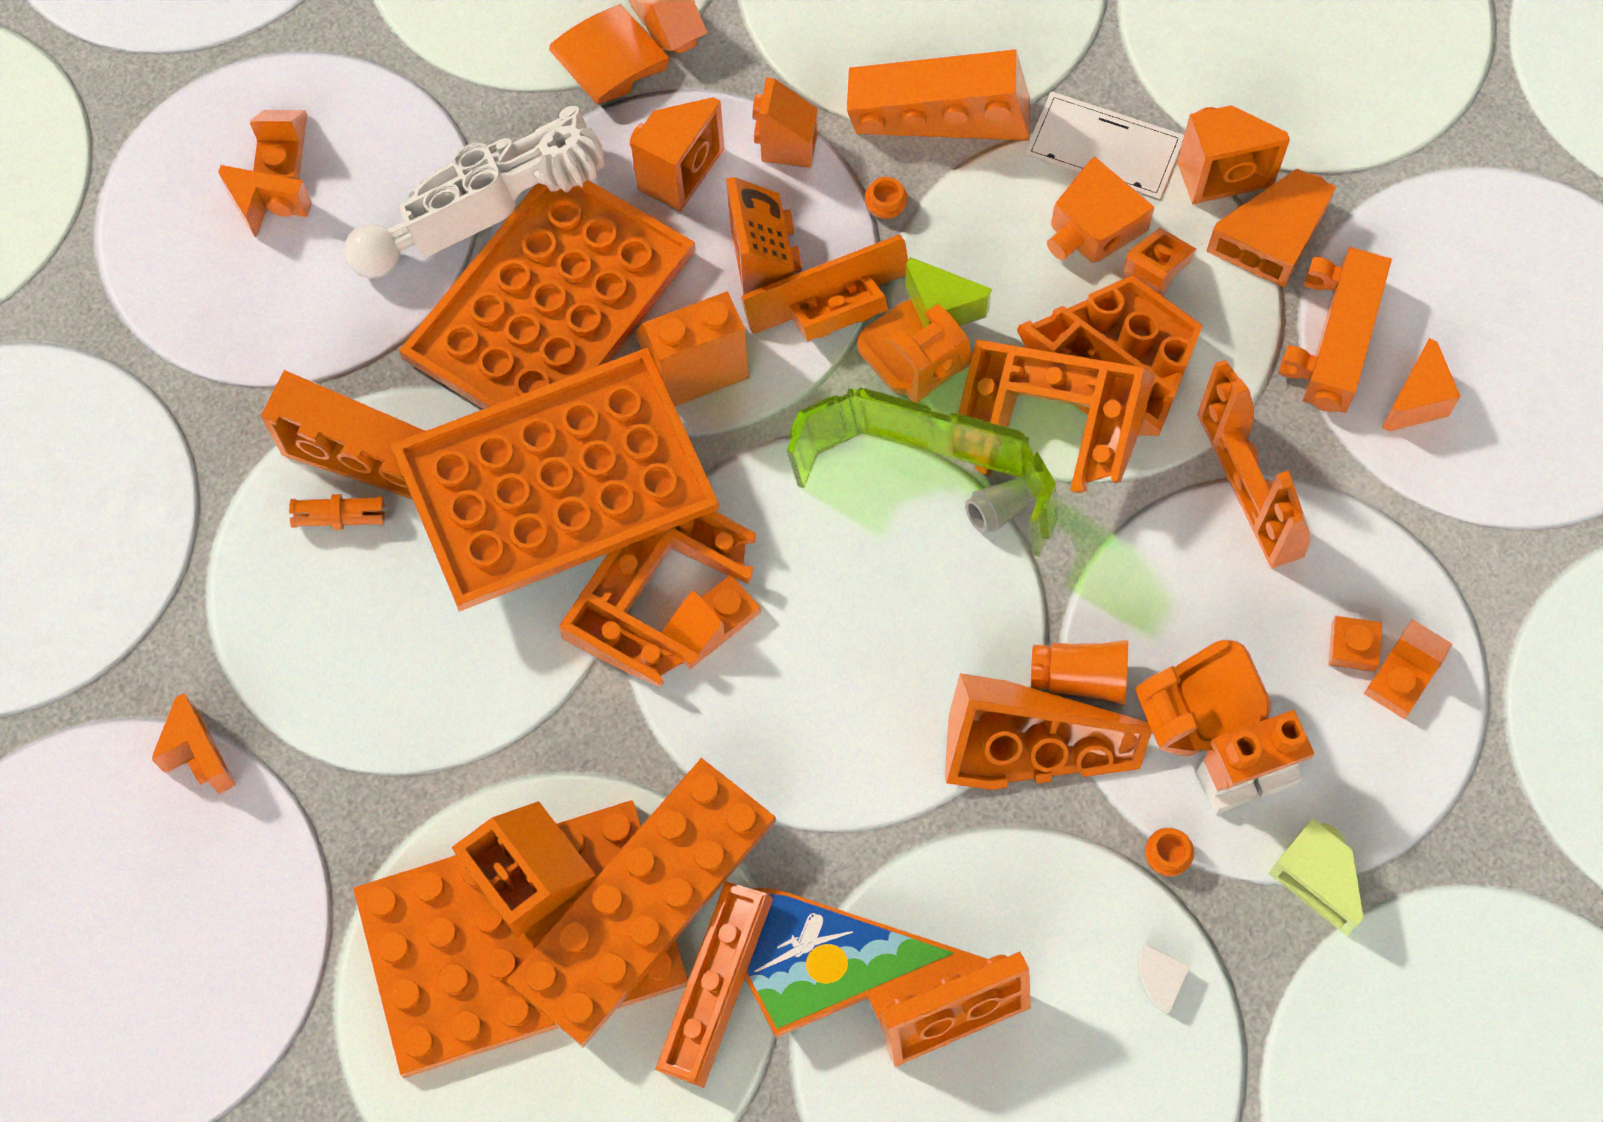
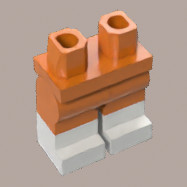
[1196,710,1315,814]

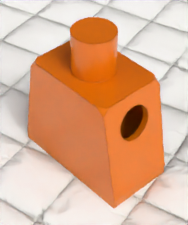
[1047,156,1155,262]

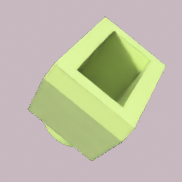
[1268,818,1364,936]

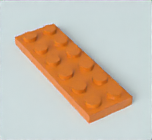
[506,757,776,1048]

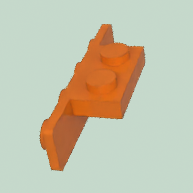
[741,235,908,342]

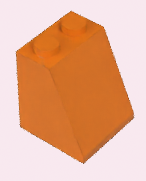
[634,291,749,406]

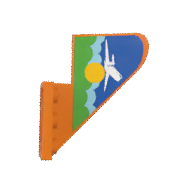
[744,888,1031,1067]

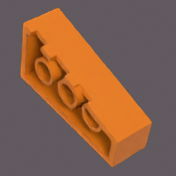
[261,370,425,499]

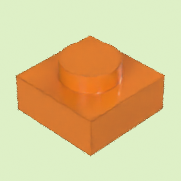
[1328,616,1382,672]

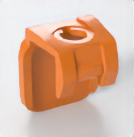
[857,300,972,404]
[1135,640,1271,756]

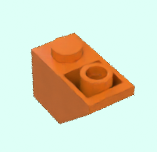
[752,77,818,168]

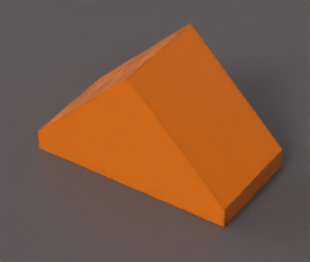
[1382,338,1461,431]

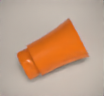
[1030,640,1128,706]

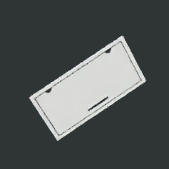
[1024,91,1184,199]

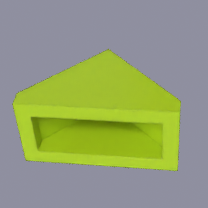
[905,257,992,328]

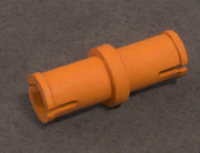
[289,494,385,530]

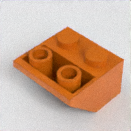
[451,801,597,938]

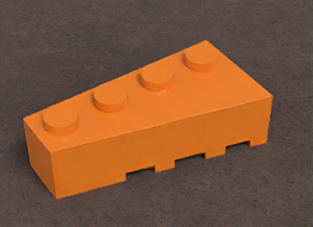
[847,49,1030,141]

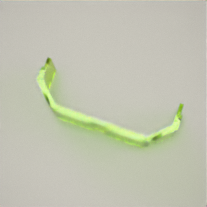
[787,387,1058,557]

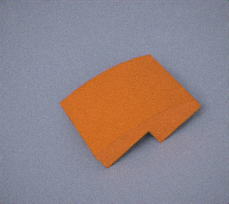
[549,4,670,105]

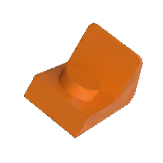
[250,110,307,180]
[218,165,312,237]
[1123,228,1197,297]
[661,574,761,669]
[1364,619,1452,719]
[152,693,236,794]

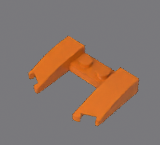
[950,339,1155,494]
[1197,360,1310,569]
[559,511,756,687]

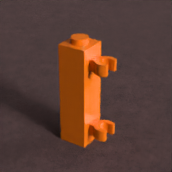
[1278,247,1392,413]

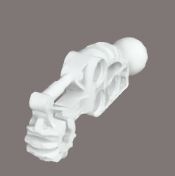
[344,106,605,279]

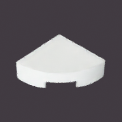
[1139,944,1190,1014]

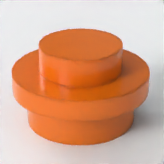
[865,177,908,219]
[1145,828,1194,877]

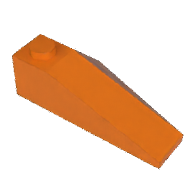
[945,673,1152,790]

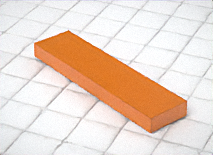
[655,881,773,1088]

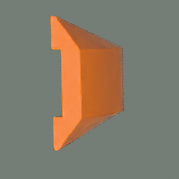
[1017,275,1203,436]

